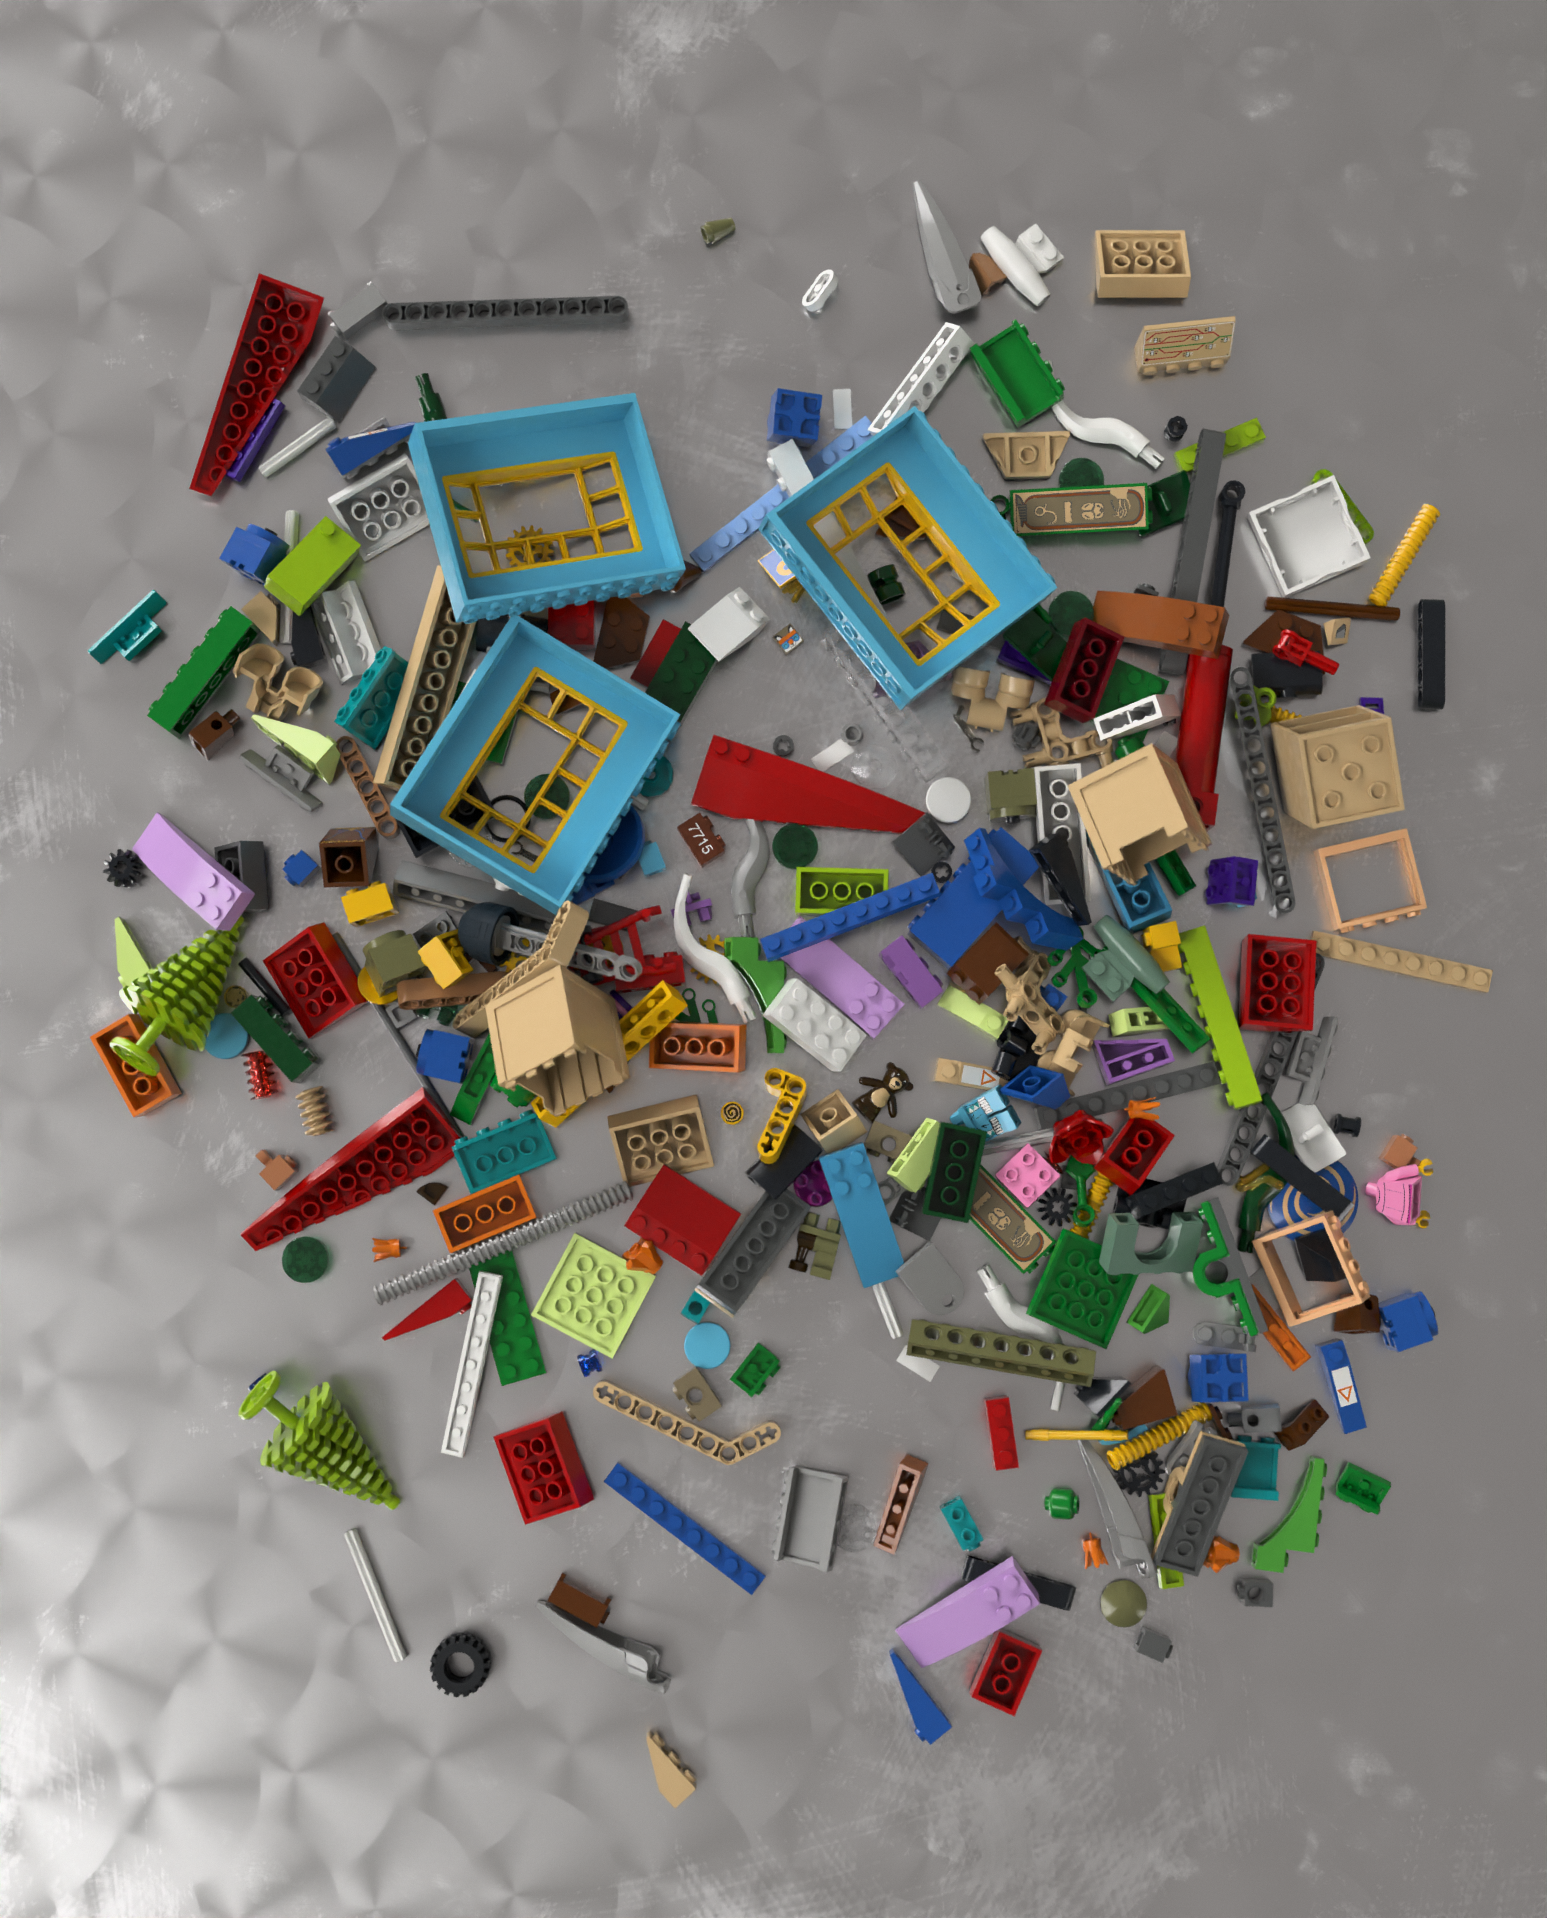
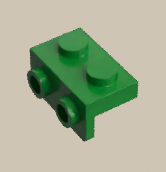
[730,1342,781,1398]
[1335,1462,1391,1515]

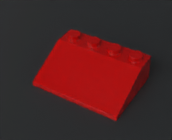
[263,922,369,1039]
[1238,934,1317,1031]
[624,1164,742,1276]
[493,1411,594,1525]

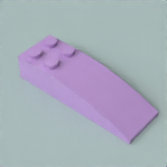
[132,812,255,931]
[780,916,904,1040]
[896,1556,1040,1668]

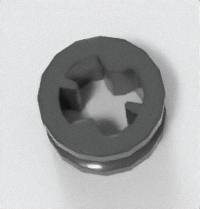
[773,735,794,756]

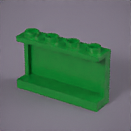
[969,319,1065,428]

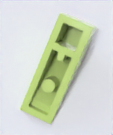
[115,917,153,987]
[937,985,1008,1040]
[1108,1007,1170,1037]
[887,1118,940,1193]

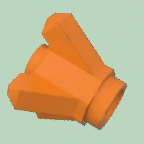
[622,1237,663,1274]
[1203,1536,1240,1573]

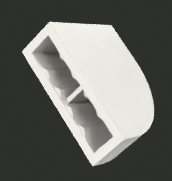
[1094,694,1181,740]

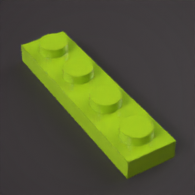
[1174,417,1266,473]
[1148,1492,1184,1589]

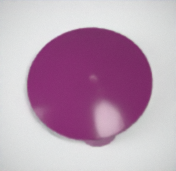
[793,1160,832,1207]

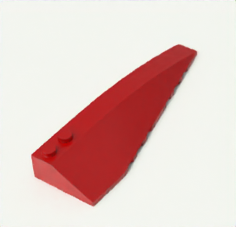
[189,273,324,497]
[691,735,925,834]
[241,1087,462,1251]

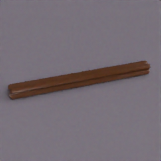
[1265,596,1400,621]

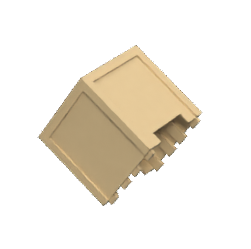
[1067,743,1212,886]
[485,965,630,1117]

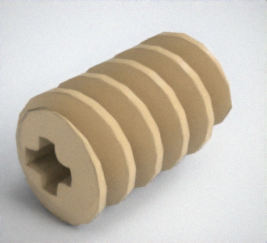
[295,1086,335,1136]

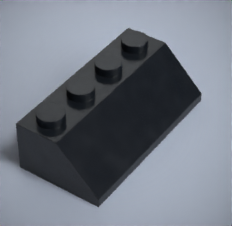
[395,775,494,858]

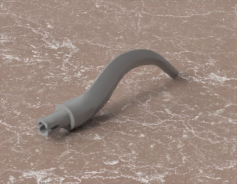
[731,819,770,937]

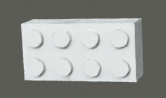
[762,978,867,1072]

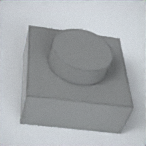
[385,1002,417,1029]

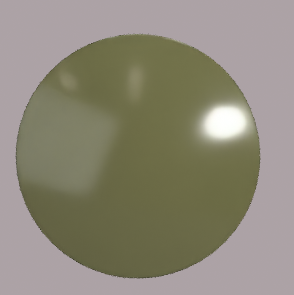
[1100,1580,1147,1627]

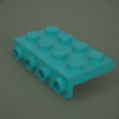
[334,646,409,750]
[451,1109,557,1194]

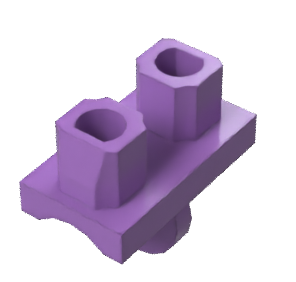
[671,891,712,926]

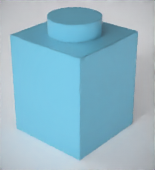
[638,840,667,878]

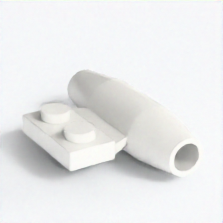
[981,224,1064,307]

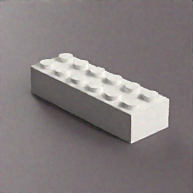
[1032,763,1091,905]

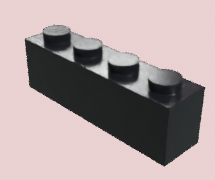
[1125,1162,1223,1219]

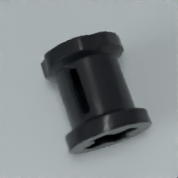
[1164,416,1188,442]
[1333,1113,1361,1137]

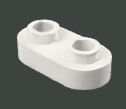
[802,270,839,312]

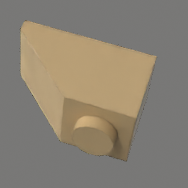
[241,591,280,646]

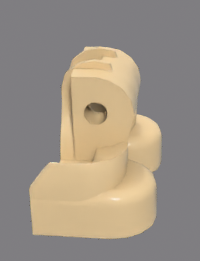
[233,643,323,722]
[951,666,1035,732]
[1036,1009,1109,1096]

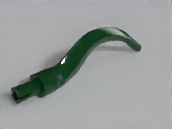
[415,373,479,523]
[1238,1092,1294,1253]

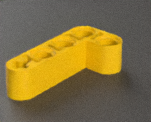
[757,1068,807,1164]

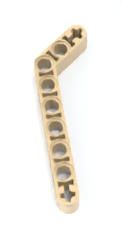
[453,901,589,1038]
[593,1380,781,1465]

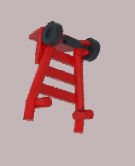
[576,905,676,986]

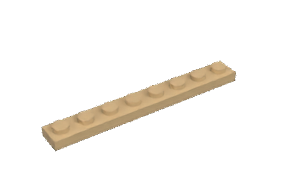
[1310,931,1493,993]

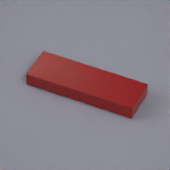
[630,619,681,688]

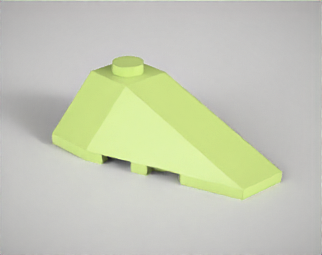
[251,714,341,784]

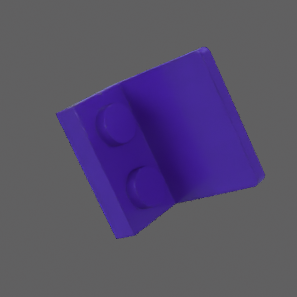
[1206,856,1258,906]

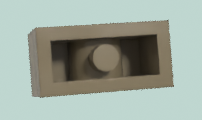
[864,1120,913,1164]
[672,1366,722,1422]

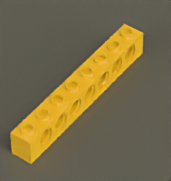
[531,980,688,1128]

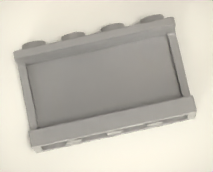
[772,1466,849,1572]

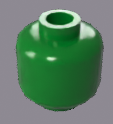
[1115,735,1145,760]
[1045,1488,1080,1520]

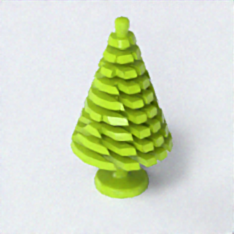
[109,916,244,1076]
[238,1371,400,1510]

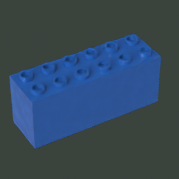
[907,827,1039,970]

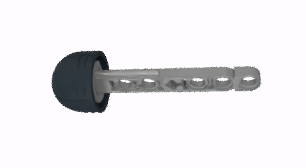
[458,902,643,982]

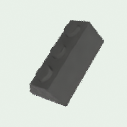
[297,336,377,423]
[214,841,269,914]

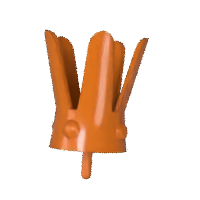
[1124,1097,1160,1121]
[372,1238,407,1262]
[1083,1532,1109,1569]

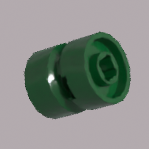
[867,564,906,605]

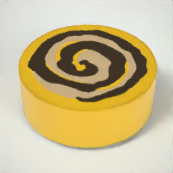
[721,1102,744,1125]

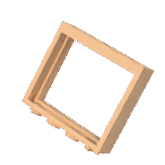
[1314,828,1427,933]
[1252,1210,1370,1327]

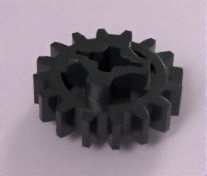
[1113,1452,1165,1497]

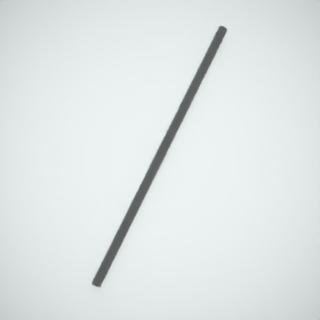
[332,932,465,1137]

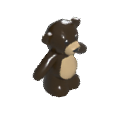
[852,1062,914,1124]

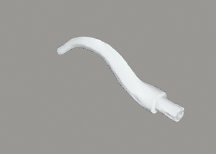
[1047,360,1166,470]
[674,873,757,1024]
[977,1264,1065,1411]

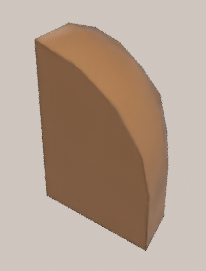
[969,253,1007,296]

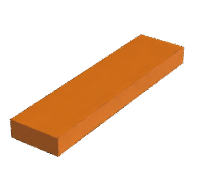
[1251,1284,1311,1372]

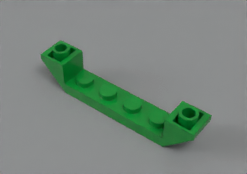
[450,1032,496,1125]

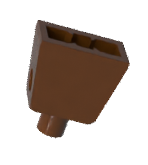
[188,709,240,761]
[1334,1281,1380,1335]

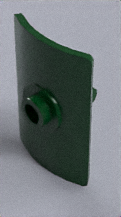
[1137,470,1190,537]
[1002,610,1067,681]

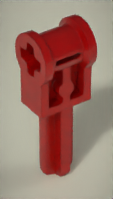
[1272,629,1339,675]

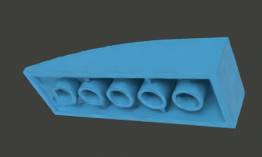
[1086,830,1172,934]
[819,1142,904,1288]

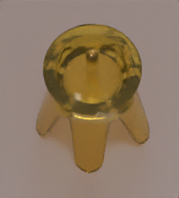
[782,578,805,603]

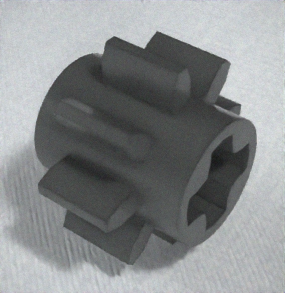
[1012,723,1041,751]

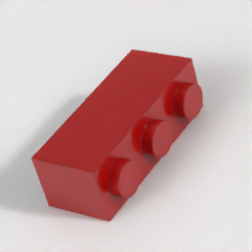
[984,1395,1019,1471]

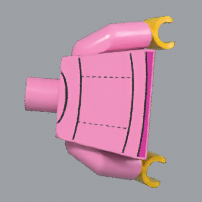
[1366,1159,1433,1228]

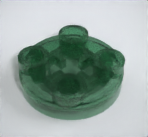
[1058,458,1104,487]
[1048,591,1094,637]
[524,774,570,820]
[772,824,818,870]
[282,1236,329,1283]

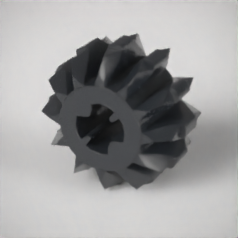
[103,849,143,888]
[1037,1187,1077,1227]

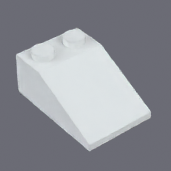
[688,586,770,662]

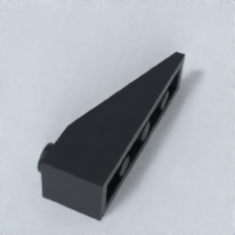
[290,605,328,669]
[1029,833,1092,926]

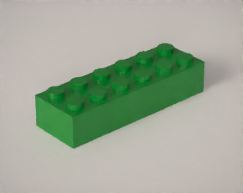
[147,606,261,739]

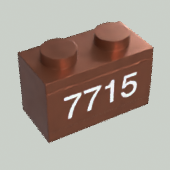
[677,813,726,868]

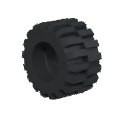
[430,1633,491,1697]

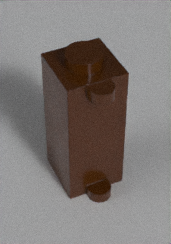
[548,1573,612,1628]

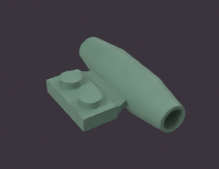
[1082,915,1170,1002]

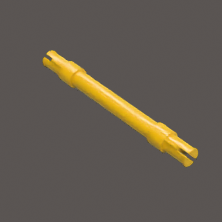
[1025,1429,1128,1441]

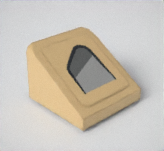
[1324,618,1351,645]

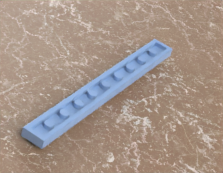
[690,415,873,573]

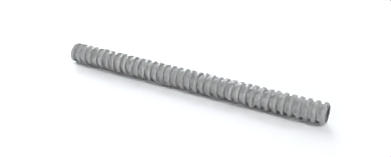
[372,1181,633,1305]

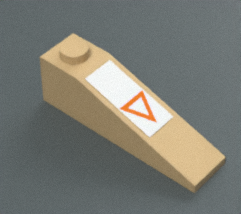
[933,1058,1009,1091]

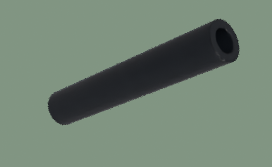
[238,957,291,1016]

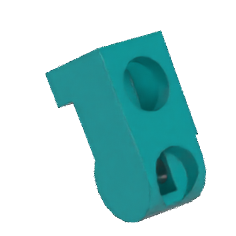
[680,1291,710,1324]

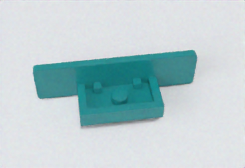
[88,590,167,664]

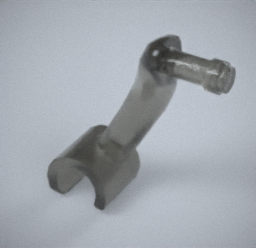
[953,705,984,753]
[511,841,538,862]

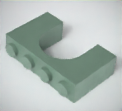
[1099,1212,1203,1275]

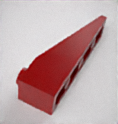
[381,1278,473,1341]

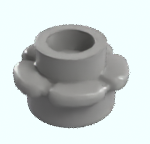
[841,724,863,746]

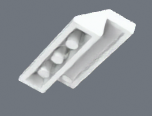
[311,580,381,684]

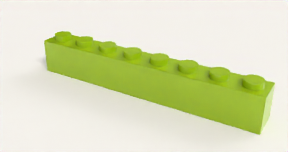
[1178,925,1262,1110]

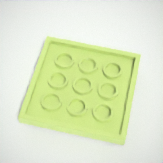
[531,1233,656,1359]

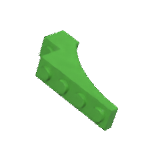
[724,937,787,1053]
[1251,1456,1327,1573]

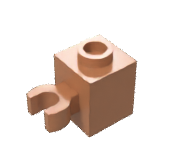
[1379,1134,1421,1169]
[255,1149,299,1191]

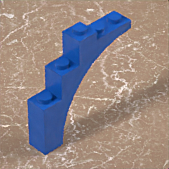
[964,828,1083,951]

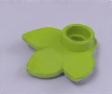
[1235,685,1277,727]

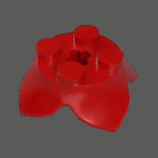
[1049,1110,1114,1165]

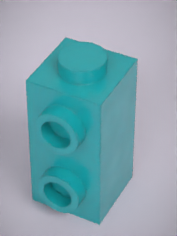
[939,1495,984,1552]

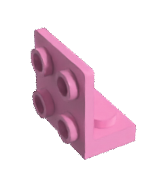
[995,1143,1060,1208]

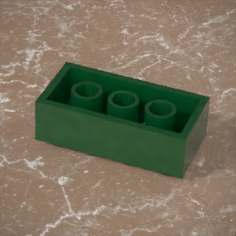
[645,621,718,726]
[231,994,320,1084]
[921,1122,987,1223]

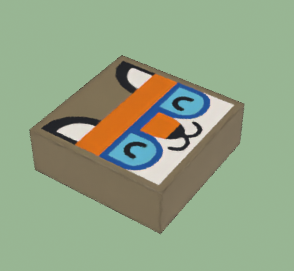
[772,623,804,656]

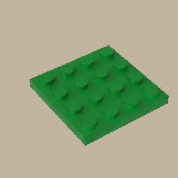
[1026,1228,1138,1349]

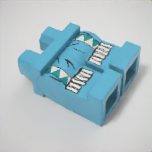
[950,1084,1022,1142]

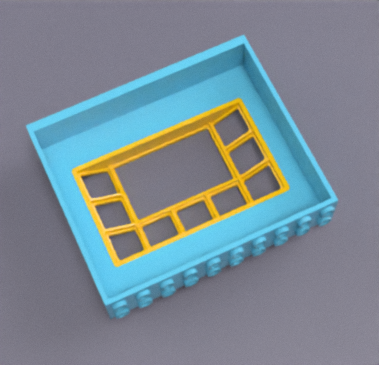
[408,393,686,624]
[758,406,1058,711]
[390,615,681,915]

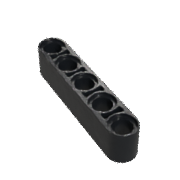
[1417,599,1445,709]
[1250,1134,1355,1223]
[960,1555,1076,1611]

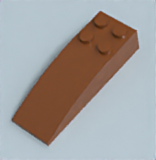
[1090,591,1230,659]

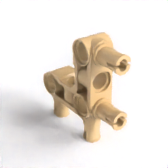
[1010,698,1114,768]
[994,936,1065,1055]

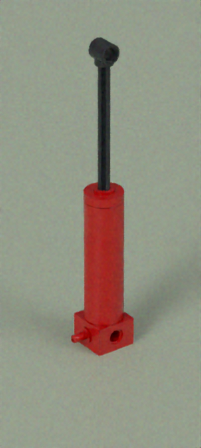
[1175,480,1245,831]

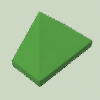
[1127,1284,1170,1334]

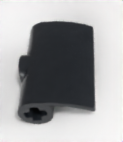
[476,612,548,653]
[1251,651,1323,698]
[991,1015,1040,1082]
[745,1124,823,1200]
[1113,1178,1187,1230]

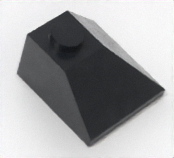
[1294,1228,1347,1282]
[1074,1377,1132,1418]

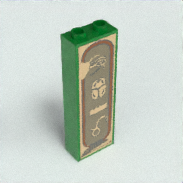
[1009,482,1153,536]
[928,1164,1056,1274]

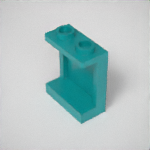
[1230,1435,1281,1501]

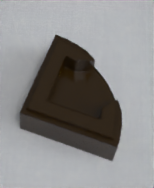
[416,1182,449,1206]

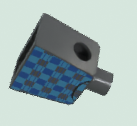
[1228,1403,1282,1433]

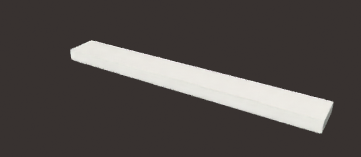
[441,1270,503,1458]

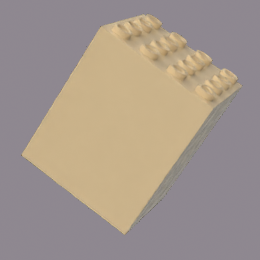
[1270,705,1405,829]

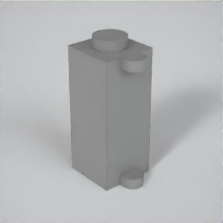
[327,281,388,340]

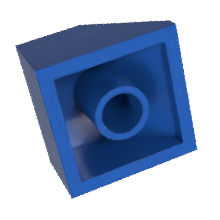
[1000,1065,1070,1109]

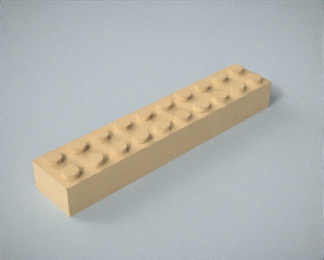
[373,565,476,791]

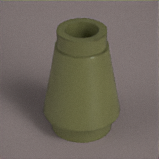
[701,217,736,244]

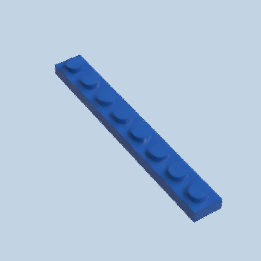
[760,873,941,962]
[604,1462,766,1595]

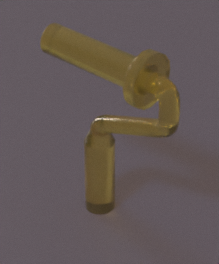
[1235,1163,1284,1192]

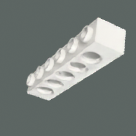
[867,322,974,436]

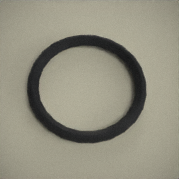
[484,795,530,843]

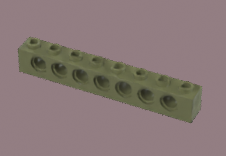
[906,1319,1096,1387]

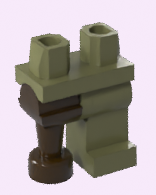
[788,1212,841,1280]

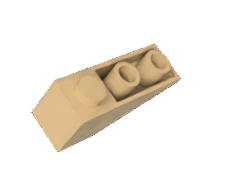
[646,1731,697,1808]

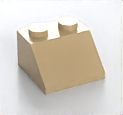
[800,1089,867,1154]

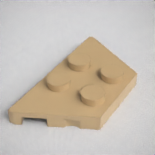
[983,431,1070,480]

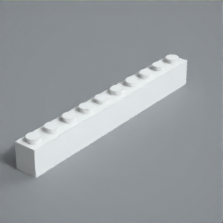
[766,439,893,627]

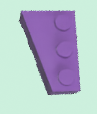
[878,935,943,1009]
[1092,1039,1175,1086]

